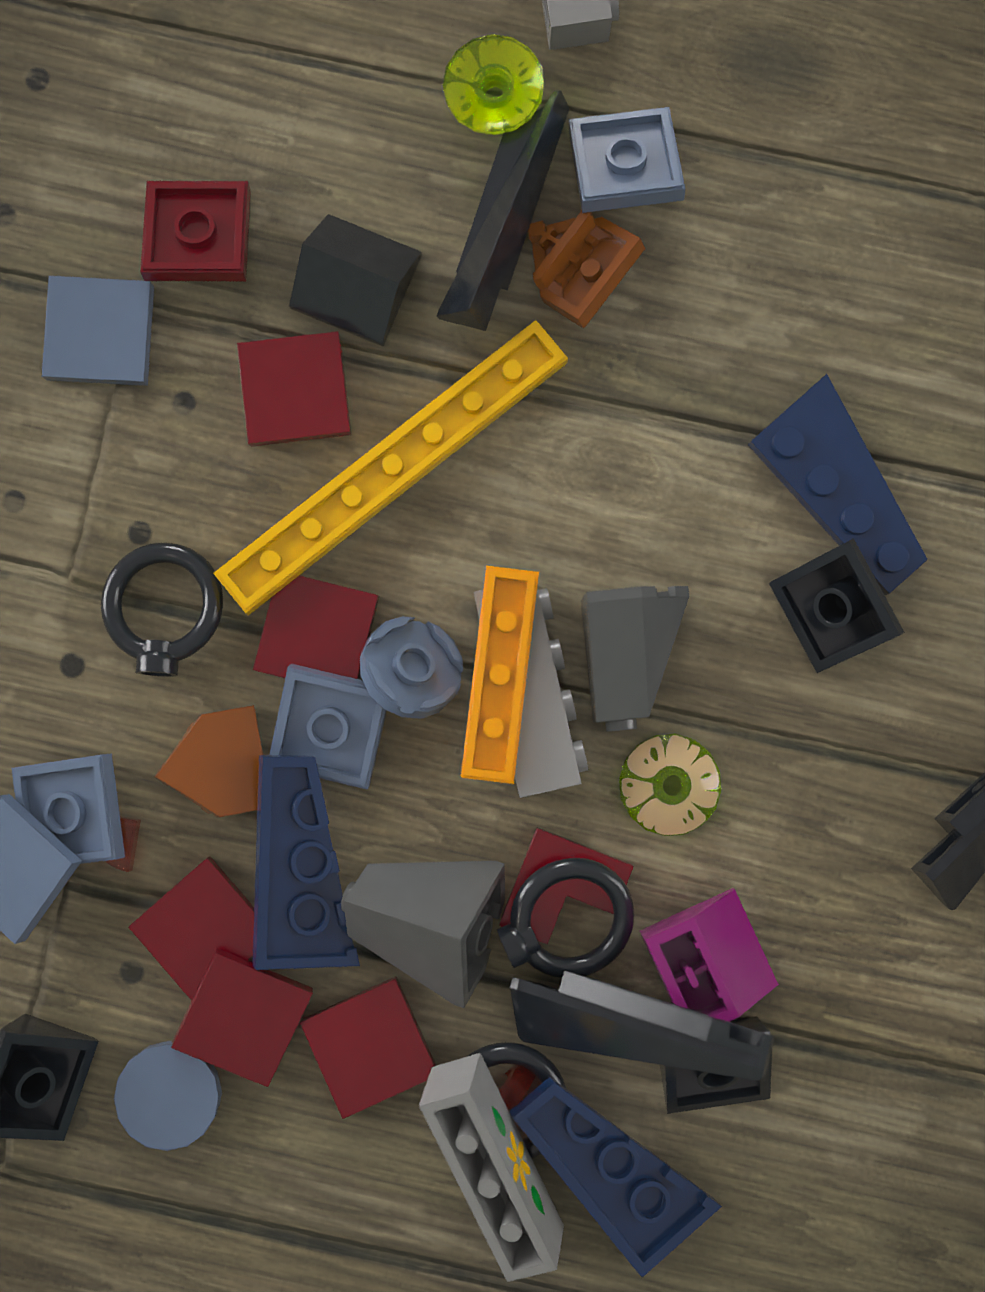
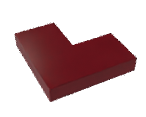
[499,827,634,945]

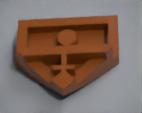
[528,210,645,329]
[154,705,263,817]

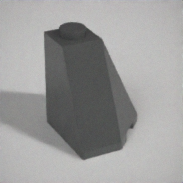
[581,586,689,732]
[341,861,505,1008]

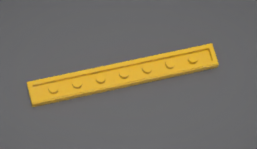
[213,320,568,615]

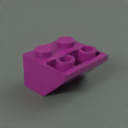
[639,888,779,1022]

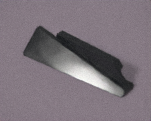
[437,90,569,331]
[911,772,985,910]
[510,971,775,1081]

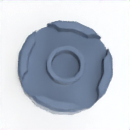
[360,616,463,719]
[114,1041,222,1151]

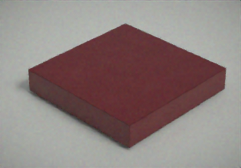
[140,181,251,281]
[237,331,352,447]
[253,576,379,680]
[128,857,254,1001]
[171,948,313,1087]
[300,976,436,1119]

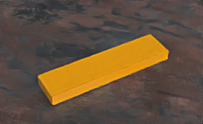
[461,566,539,784]

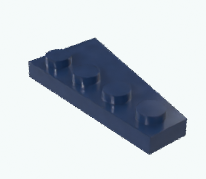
[748,374,928,595]
[253,755,360,970]
[509,1077,722,1278]

